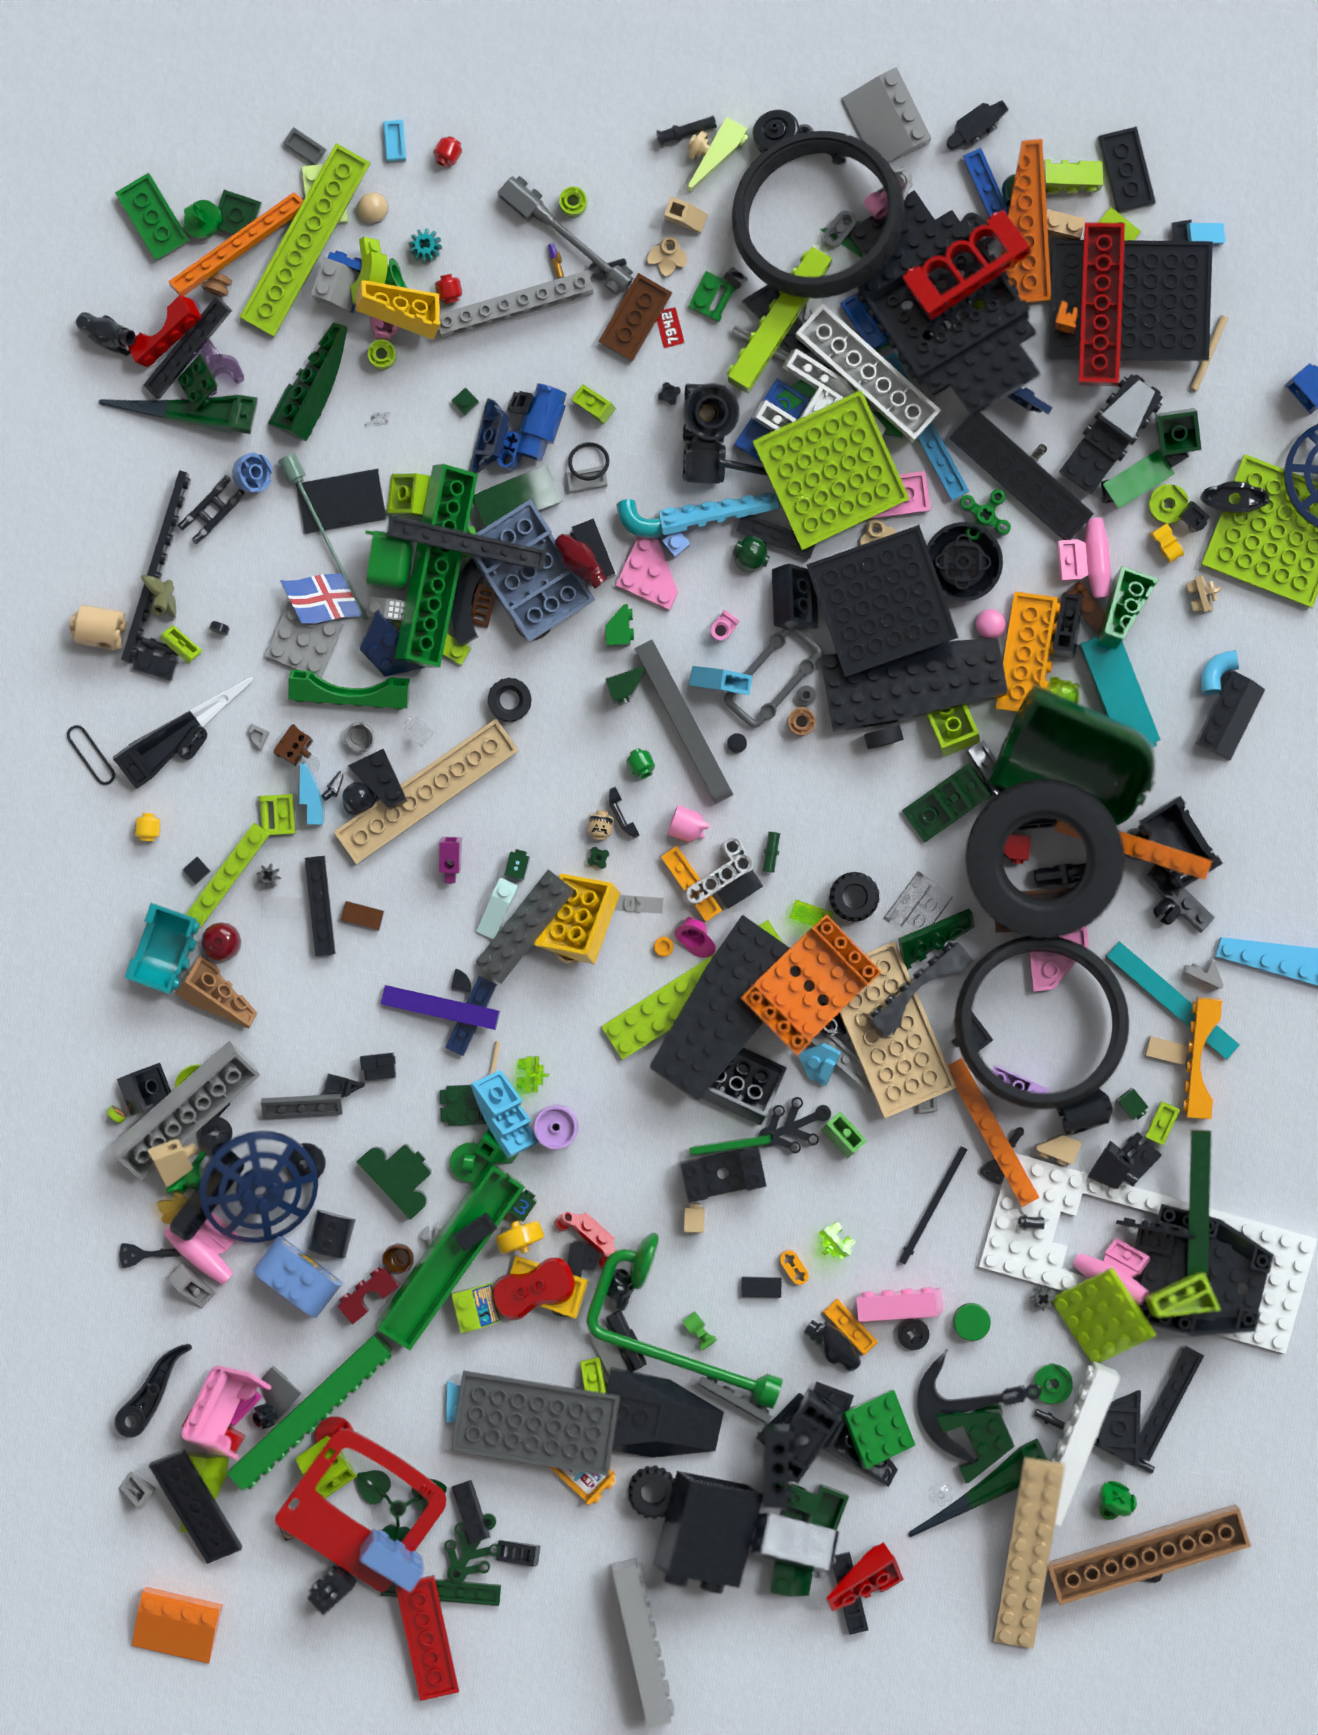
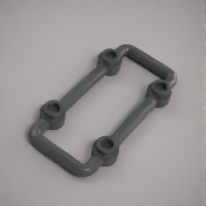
[724,629,823,728]

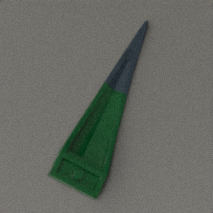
[99,395,258,434]
[908,1438,1048,1537]

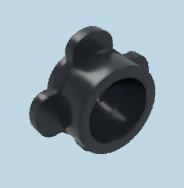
[658,382,681,405]

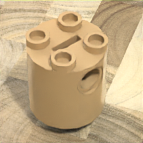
[69,605,126,650]

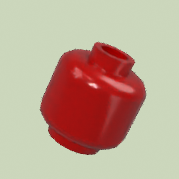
[433,136,462,167]
[435,274,463,304]

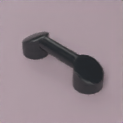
[609,787,640,838]

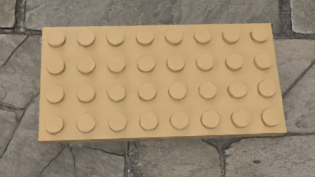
[839,941,957,1119]

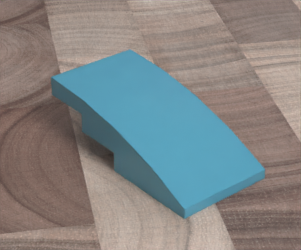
[471,1070,539,1159]

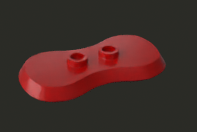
[493,1257,575,1320]

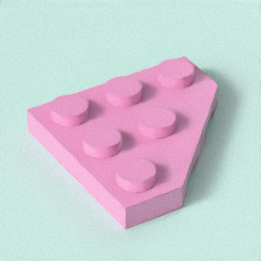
[616,537,678,610]
[1029,926,1089,992]

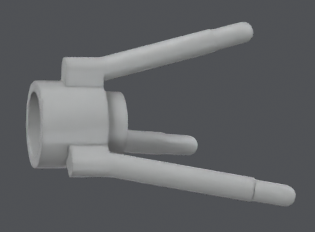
[878,166,913,200]

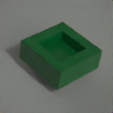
[451,387,479,416]

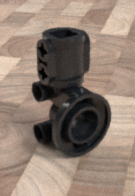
[683,383,739,484]

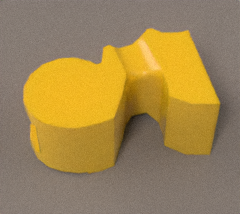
[1149,523,1184,564]

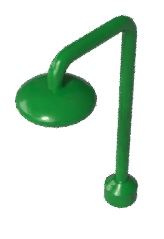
[586,1232,783,1409]

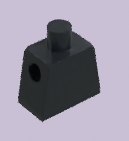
[1087,1141,1139,1189]

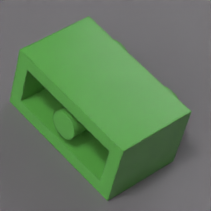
[821,1111,867,1159]

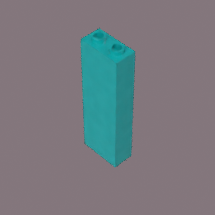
[1078,636,1161,748]

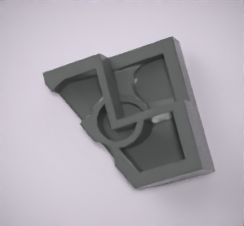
[261,1365,302,1420]

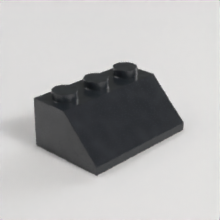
[772,563,818,630]

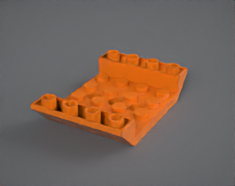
[741,914,882,1055]

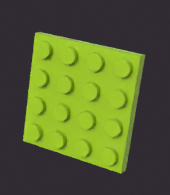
[1051,1267,1156,1364]

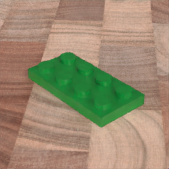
[115,172,190,262]

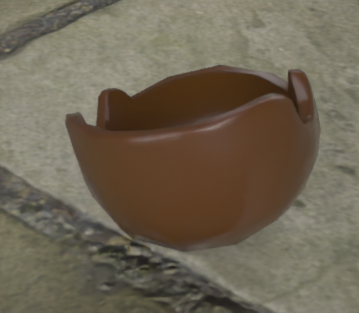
[382,1243,414,1273]

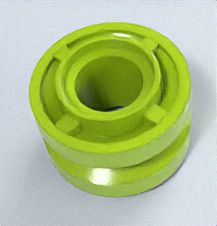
[559,186,587,217]
[368,339,397,370]

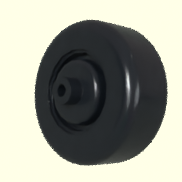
[753,109,801,154]

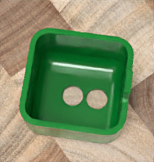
[365,530,414,591]

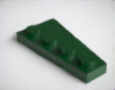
[898,908,975,970]

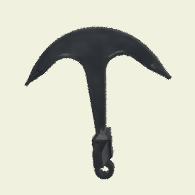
[917,1349,1042,1463]

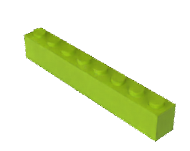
[727,246,832,394]

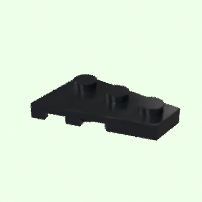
[348,749,408,810]

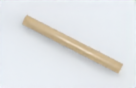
[1190,315,1228,391]

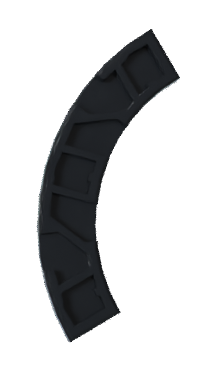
[452,558,483,647]

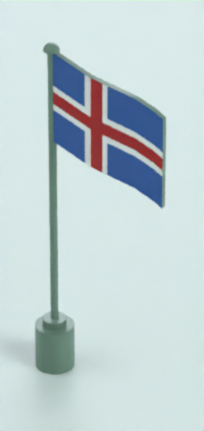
[278,453,368,624]

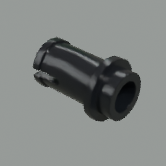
[1018,1214,1045,1230]

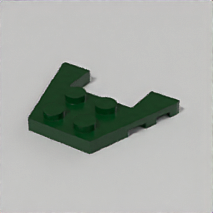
[937,1409,1015,1484]

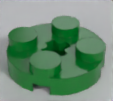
[1032,1363,1073,1404]

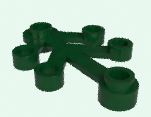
[444,1513,501,1583]

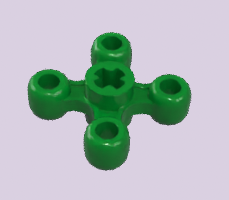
[959,489,1011,541]

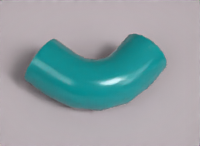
[616,499,662,539]

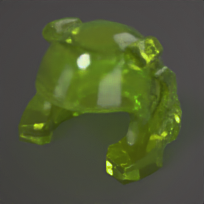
[1050,677,1080,703]

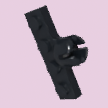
[1143,864,1215,933]

